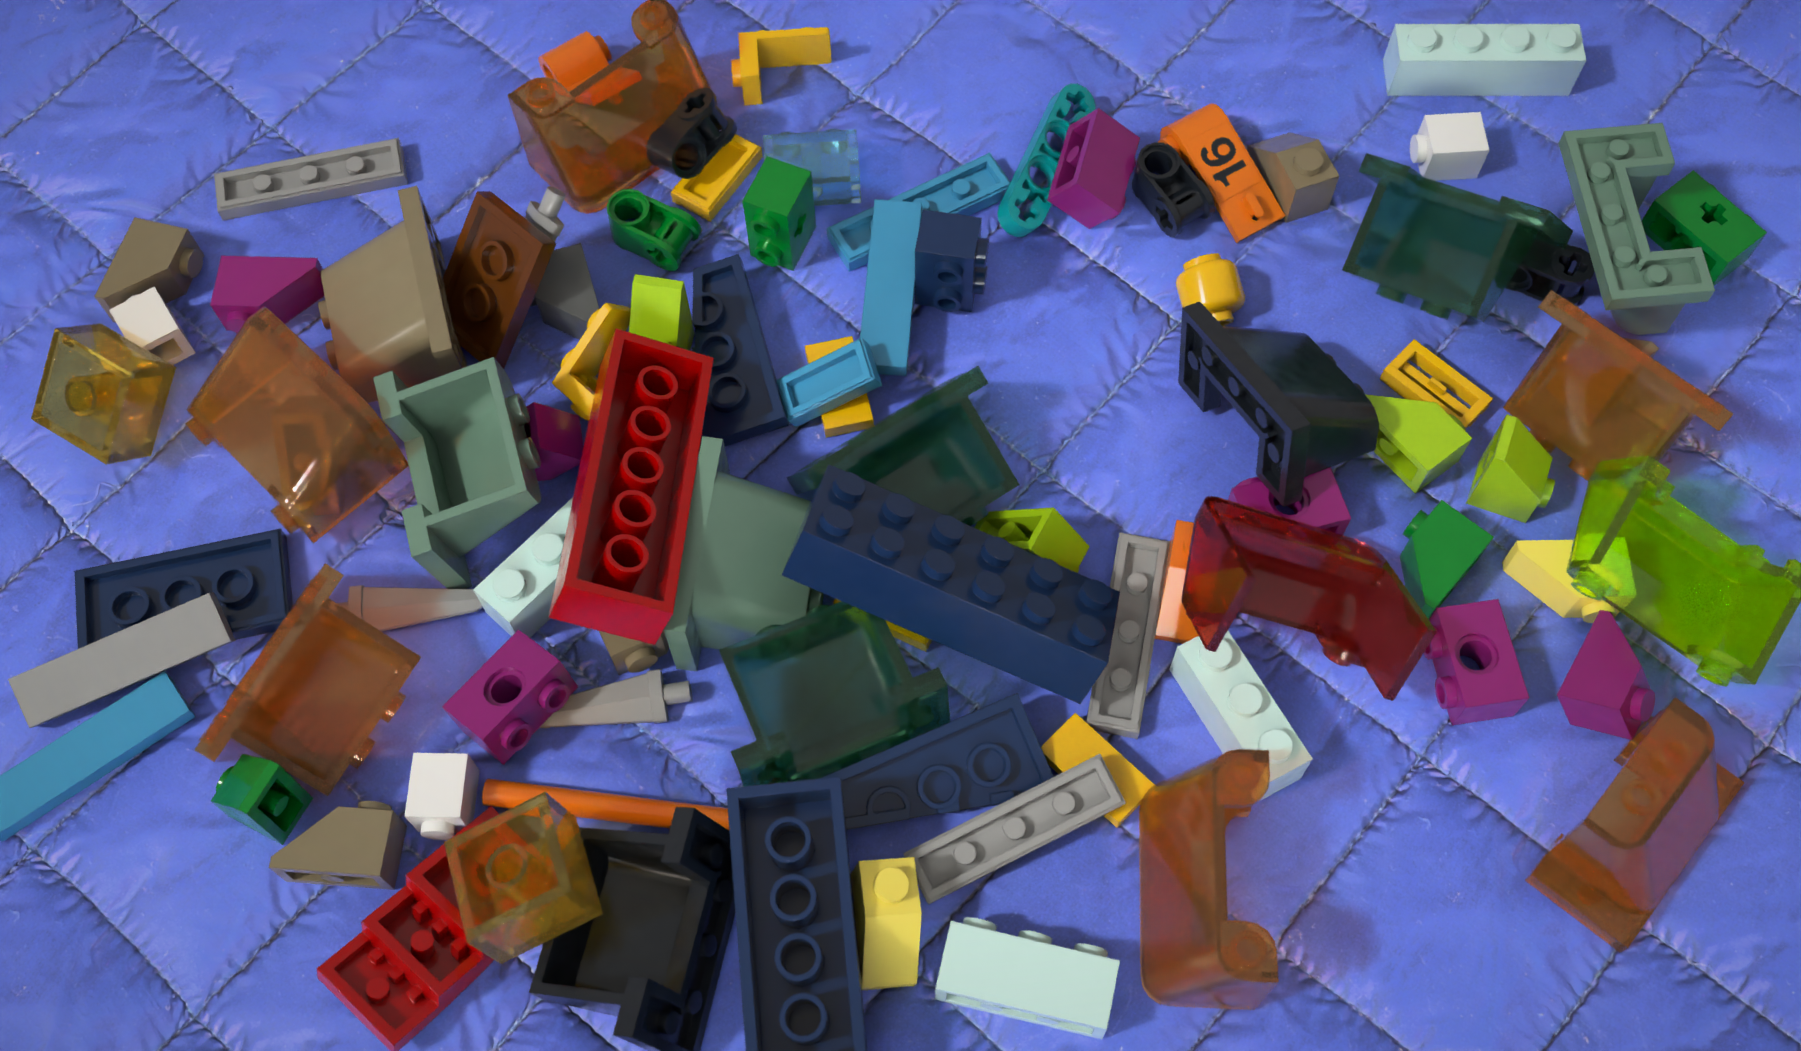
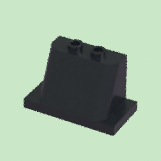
[1178,301,1379,507]
[529,807,736,1051]

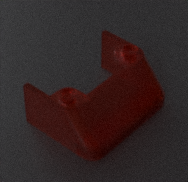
[1181,496,1437,701]

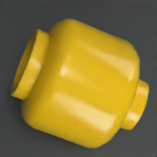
[1176,253,1245,326]

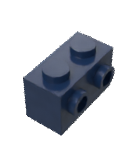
[915,210,989,312]

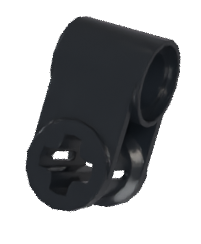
[646,88,737,179]
[1132,142,1215,237]
[1491,227,1595,310]

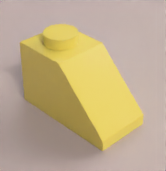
[1502,539,1633,623]
[851,857,922,990]

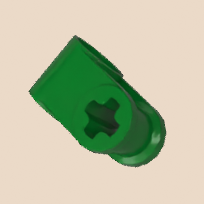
[607,189,702,271]

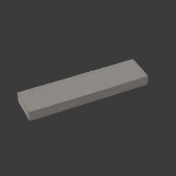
[214,138,408,221]
[1086,532,1170,739]
[8,593,236,728]
[903,754,1126,905]

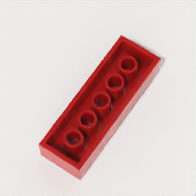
[549,328,714,645]

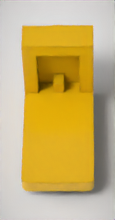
[731,27,831,105]
[552,303,631,421]

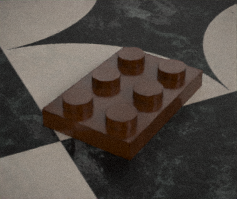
[443,191,557,369]

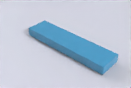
[826,153,1010,272]
[860,199,922,376]
[0,671,196,842]

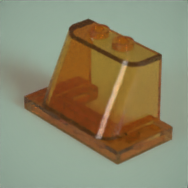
[1503,290,1734,497]
[192,563,421,796]
[1525,697,1745,953]

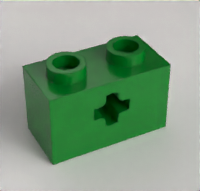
[742,156,816,271]
[1642,170,1767,285]

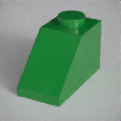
[1400,500,1494,629]
[211,754,313,845]

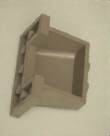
[318,186,467,407]

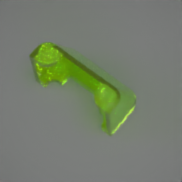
[1566,456,1801,687]

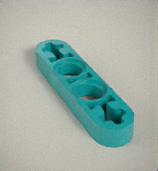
[997,84,1096,237]

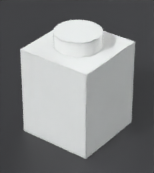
[1410,112,1490,181]
[109,287,196,377]
[404,753,480,840]

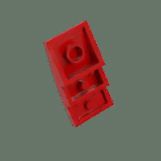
[317,806,564,1051]

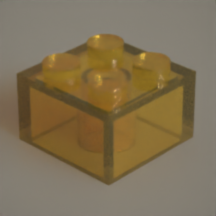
[31,323,176,465]
[444,792,603,964]

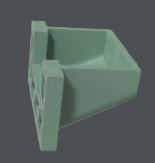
[1559,123,1715,335]
[373,357,541,589]
[664,436,824,671]

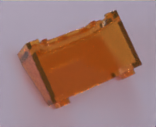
[507,0,718,213]
[185,306,409,543]
[1139,749,1278,1010]

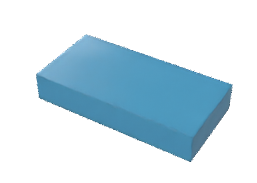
[776,338,882,427]

